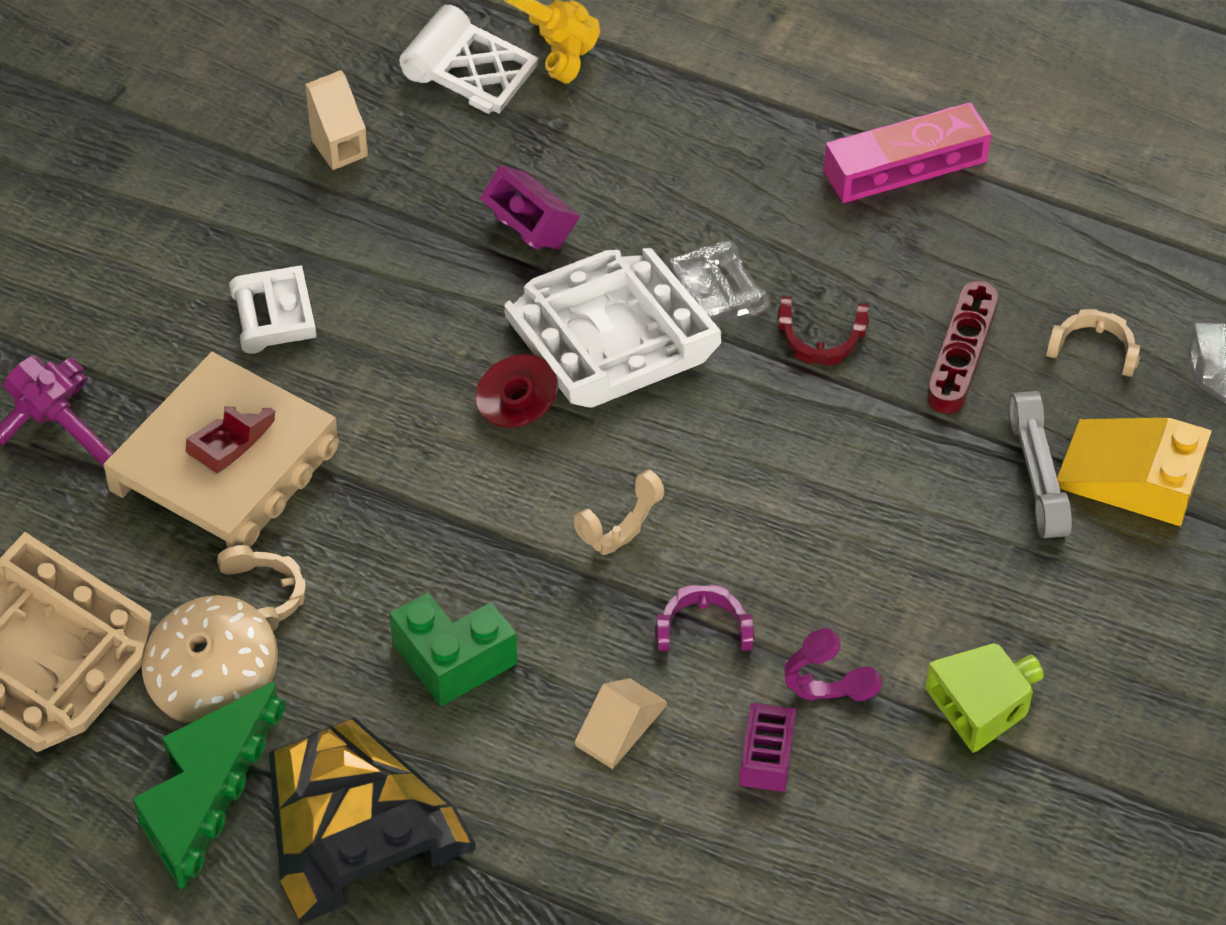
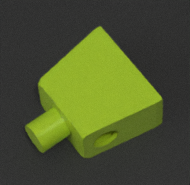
[925,643,1043,753]

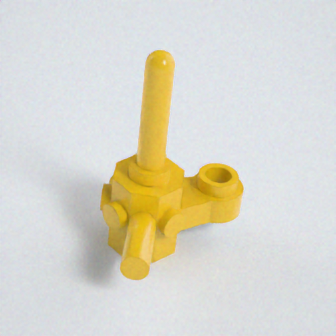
[503,0,600,84]

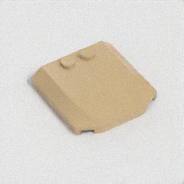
[0,532,151,752]

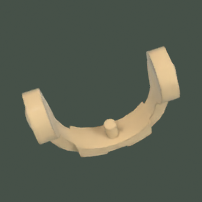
[1046,309,1141,377]
[574,469,664,555]
[217,545,305,632]

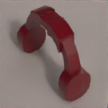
[778,295,869,366]

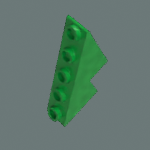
[133,682,285,889]

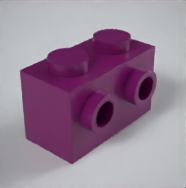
[479,165,580,250]

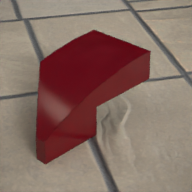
[185,406,276,473]

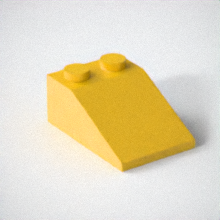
[1057,418,1212,527]

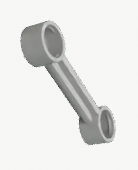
[1009,391,1072,539]

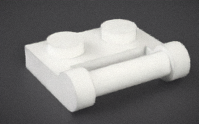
[229,265,317,354]

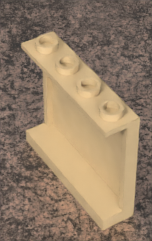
[103,352,339,548]

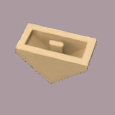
[575,678,667,769]

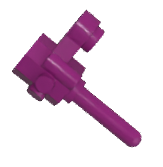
[0,356,114,467]

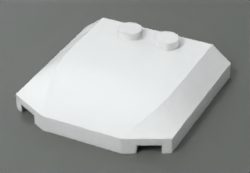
[504,248,721,408]

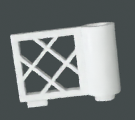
[399,5,539,114]

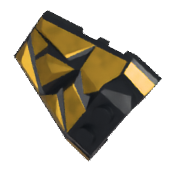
[269,717,476,925]

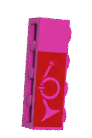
[823,102,992,203]

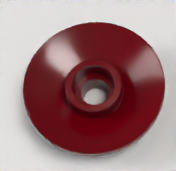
[475,354,558,428]

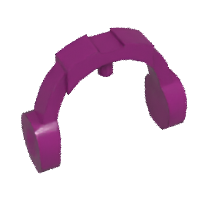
[655,584,755,651]
[784,628,882,701]

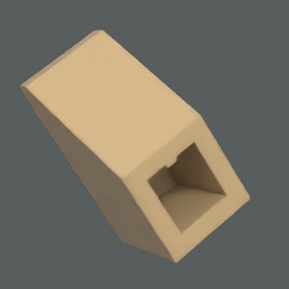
[305,70,368,170]

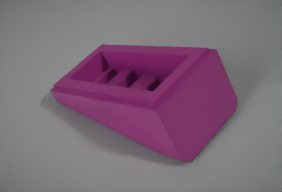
[739,703,797,792]

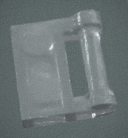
[669,240,771,323]

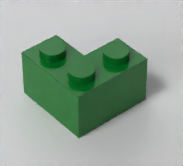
[389,592,517,707]

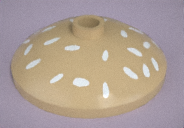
[142,595,278,724]

